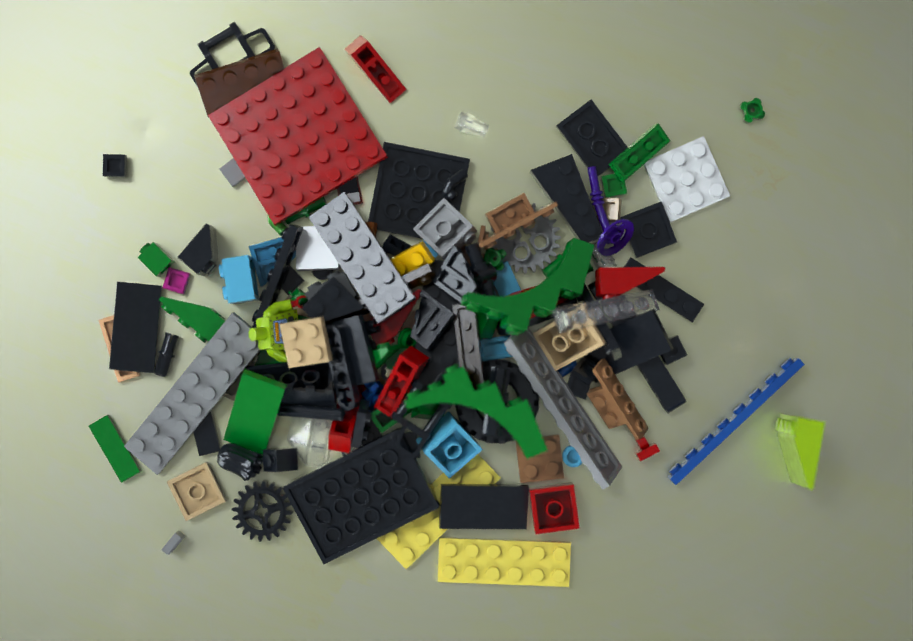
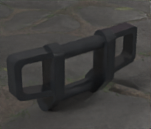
[190,21,275,87]
[390,372,453,459]

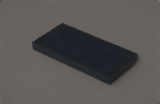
[109,282,162,373]
[582,309,674,383]
[439,484,529,529]

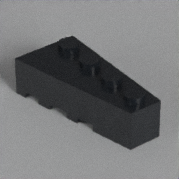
[530,154,603,243]
[245,362,337,408]

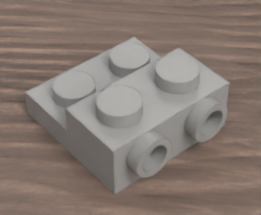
[413,198,477,261]

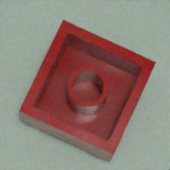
[529,482,580,534]

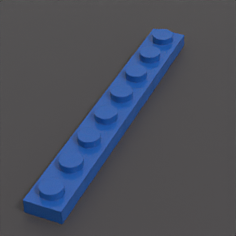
[667,358,805,485]

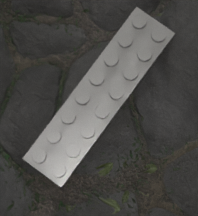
[124,312,260,475]
[504,327,622,490]

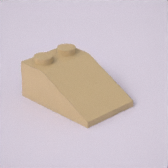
[533,305,606,371]

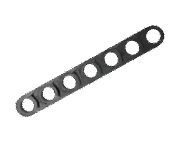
[588,281,687,413]

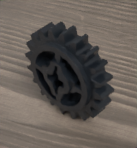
[232,480,293,542]

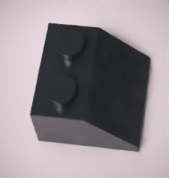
[178,223,218,276]

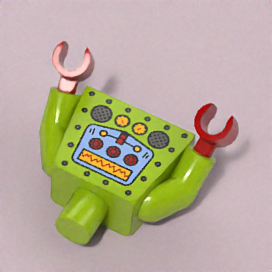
[249,295,306,362]

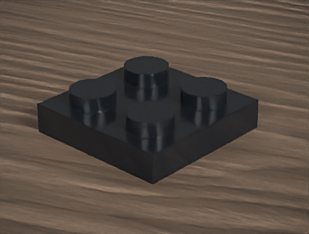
[620,201,677,258]

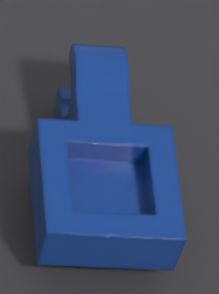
[361,381,384,411]

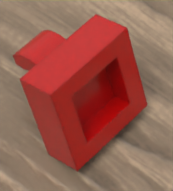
[634,436,660,462]

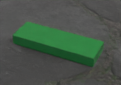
[609,123,670,182]
[88,415,141,483]

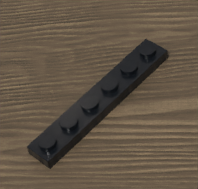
[252,225,303,328]

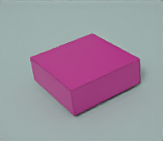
[163,267,191,294]

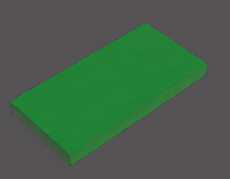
[223,369,287,455]

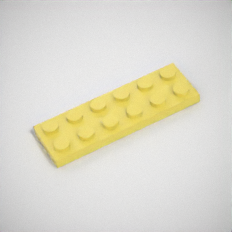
[377,454,501,569]
[438,537,571,587]

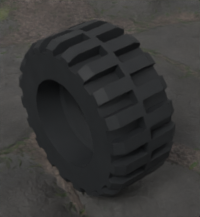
[455,359,539,444]

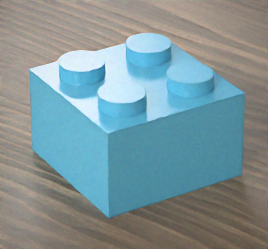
[219,255,260,304]
[416,411,483,479]

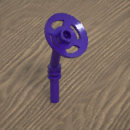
[587,166,634,256]

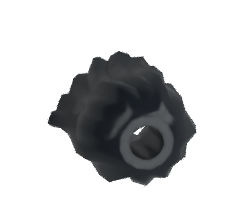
[217,443,263,481]

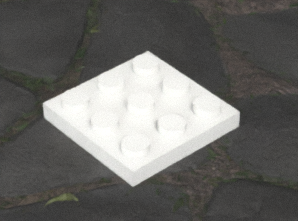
[644,136,730,222]

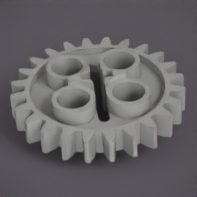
[491,203,561,274]

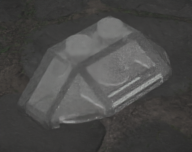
[287,401,338,468]

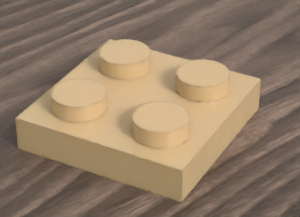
[279,316,333,368]
[167,462,226,521]

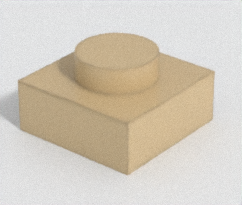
[597,198,622,222]

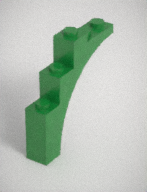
[460,238,594,335]
[404,364,548,459]

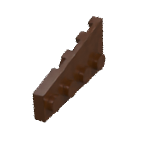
[194,49,284,118]

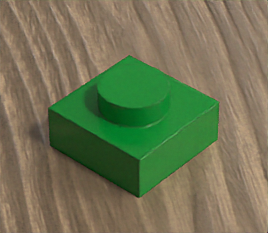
[601,174,627,198]

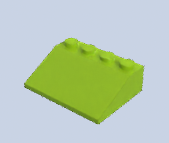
[775,414,825,490]

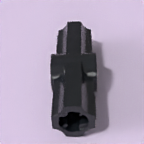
[482,366,510,436]

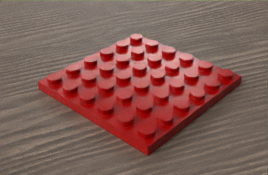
[208,47,388,226]

